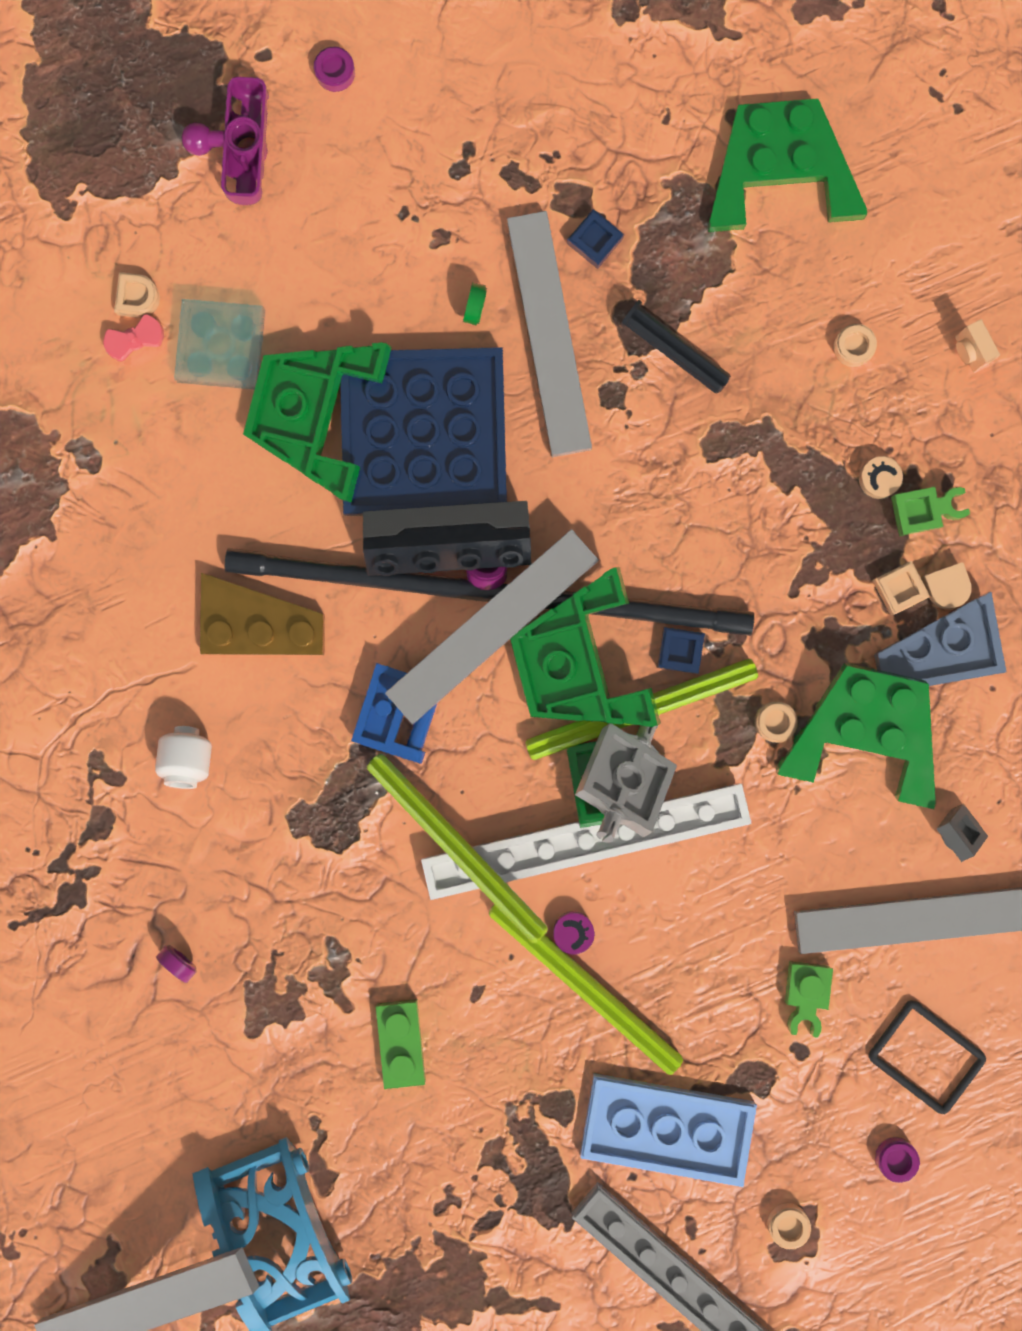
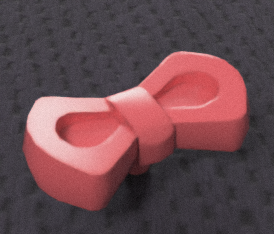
[103,314,164,362]

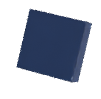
[567,209,624,269]
[657,627,705,674]

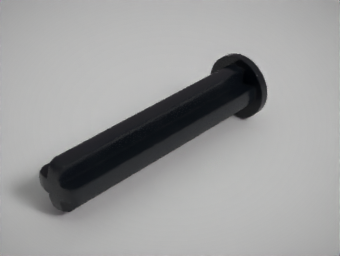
[619,300,731,393]

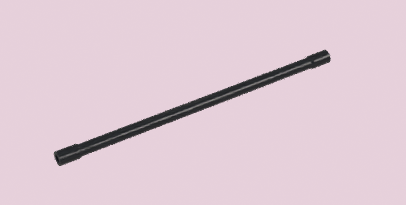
[224,548,754,636]

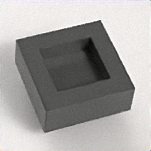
[937,803,988,862]

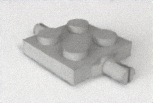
[575,723,677,843]

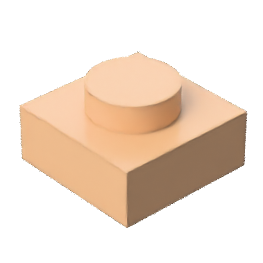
[955,319,1000,372]

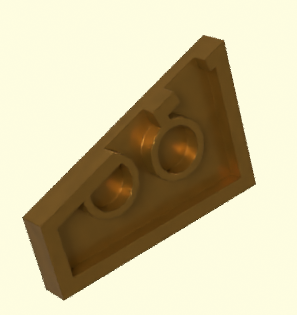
[200,573,325,655]

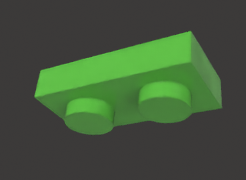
[376,999,426,1089]

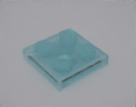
[174,299,266,390]

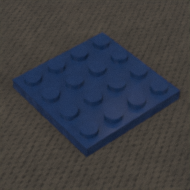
[340,347,507,516]

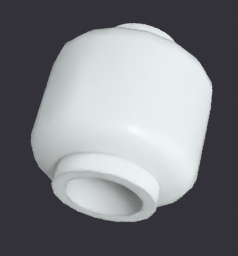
[155,726,212,789]

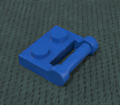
[351,663,437,764]

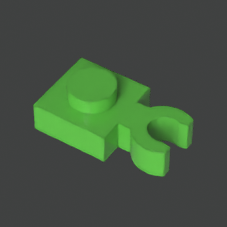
[891,487,970,536]
[785,961,833,1038]

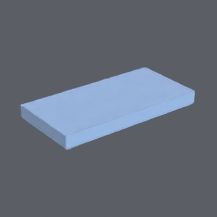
[580,1073,757,1187]

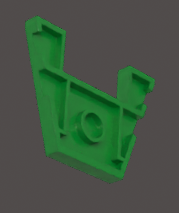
[708,98,868,232]
[243,342,392,503]
[510,567,661,727]
[776,663,936,809]

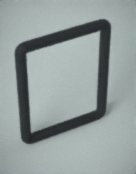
[869,1000,986,1114]

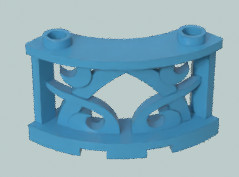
[192,1137,352,1331]

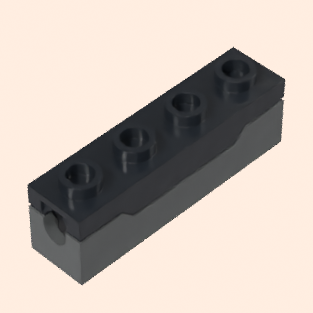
[363,501,532,576]

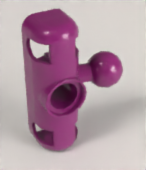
[181,77,269,205]

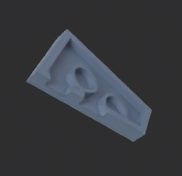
[874,592,1007,686]

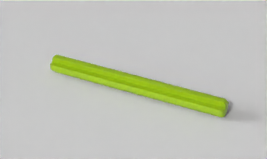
[525,659,758,760]
[367,754,548,944]
[489,904,683,1075]

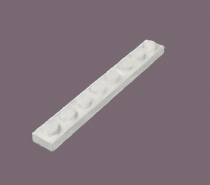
[421,783,752,900]

